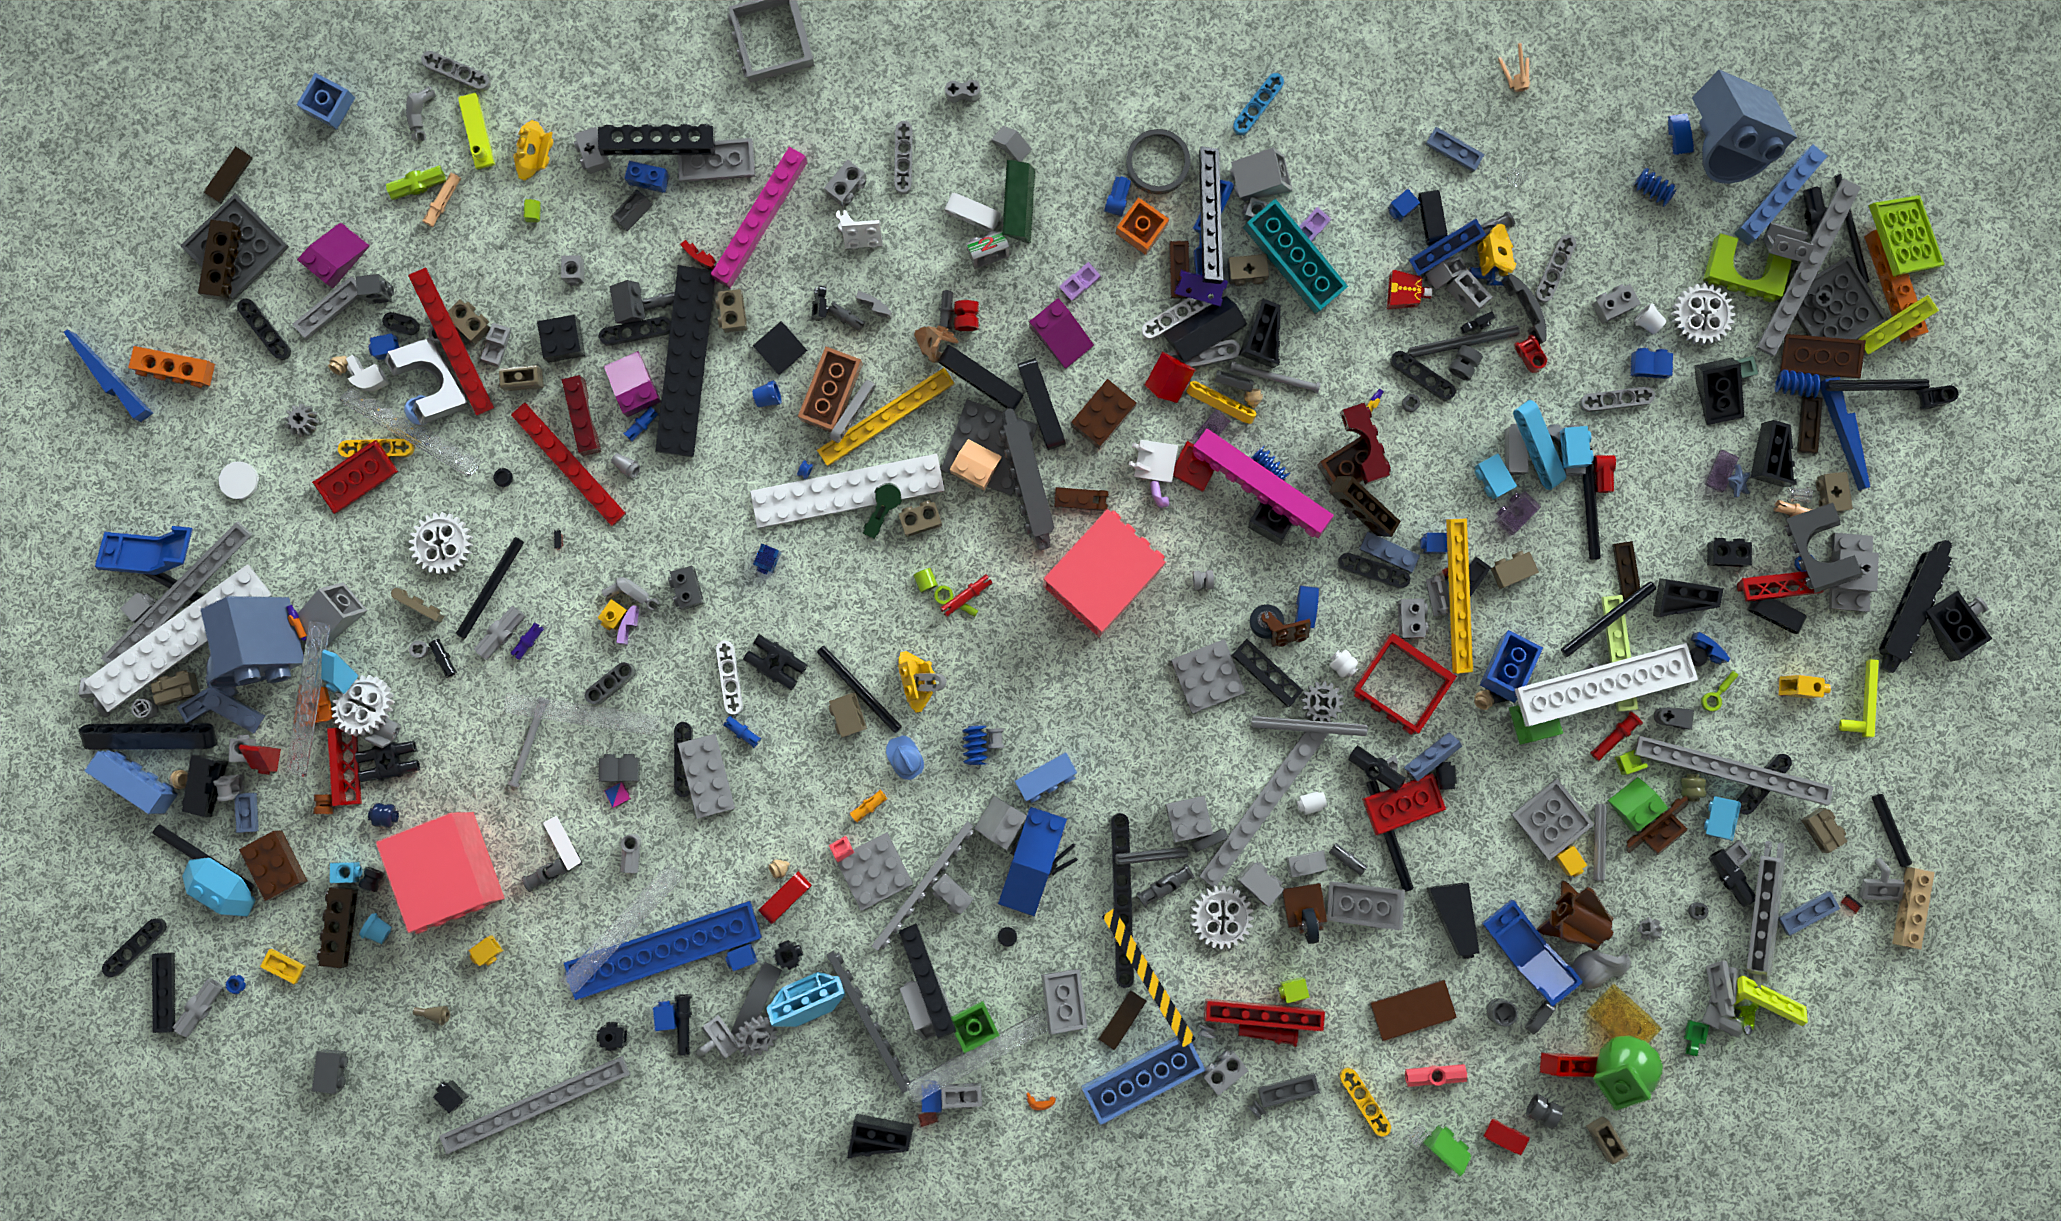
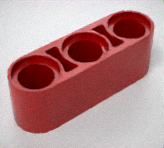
[758,871,812,925]

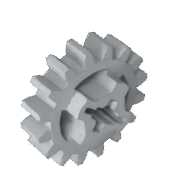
[1301,681,1344,722]
[735,1016,778,1057]

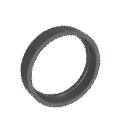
[1126,129,1190,195]

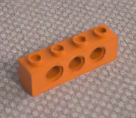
[128,346,215,388]

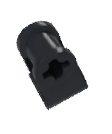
[1916,385,1959,410]

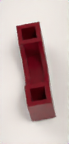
[561,375,602,456]
[1340,402,1391,485]

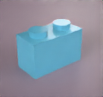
[1559,426,1594,469]
[1474,454,1517,500]
[1704,796,1741,841]

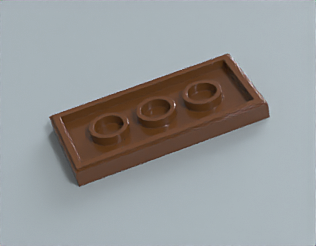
[1780,334,1866,379]
[1370,979,1457,1041]

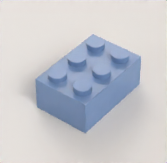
[1015,753,1077,803]

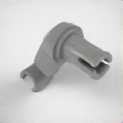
[406,86,436,142]
[602,577,660,610]

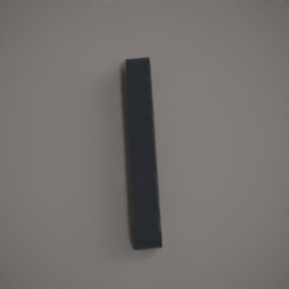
[1111,813,1134,988]

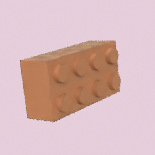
[798,346,863,432]

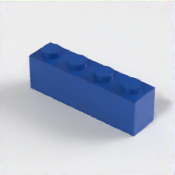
[1409,218,1486,276]

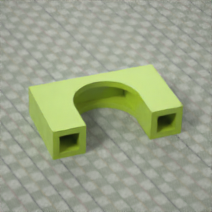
[1703,233,1792,302]

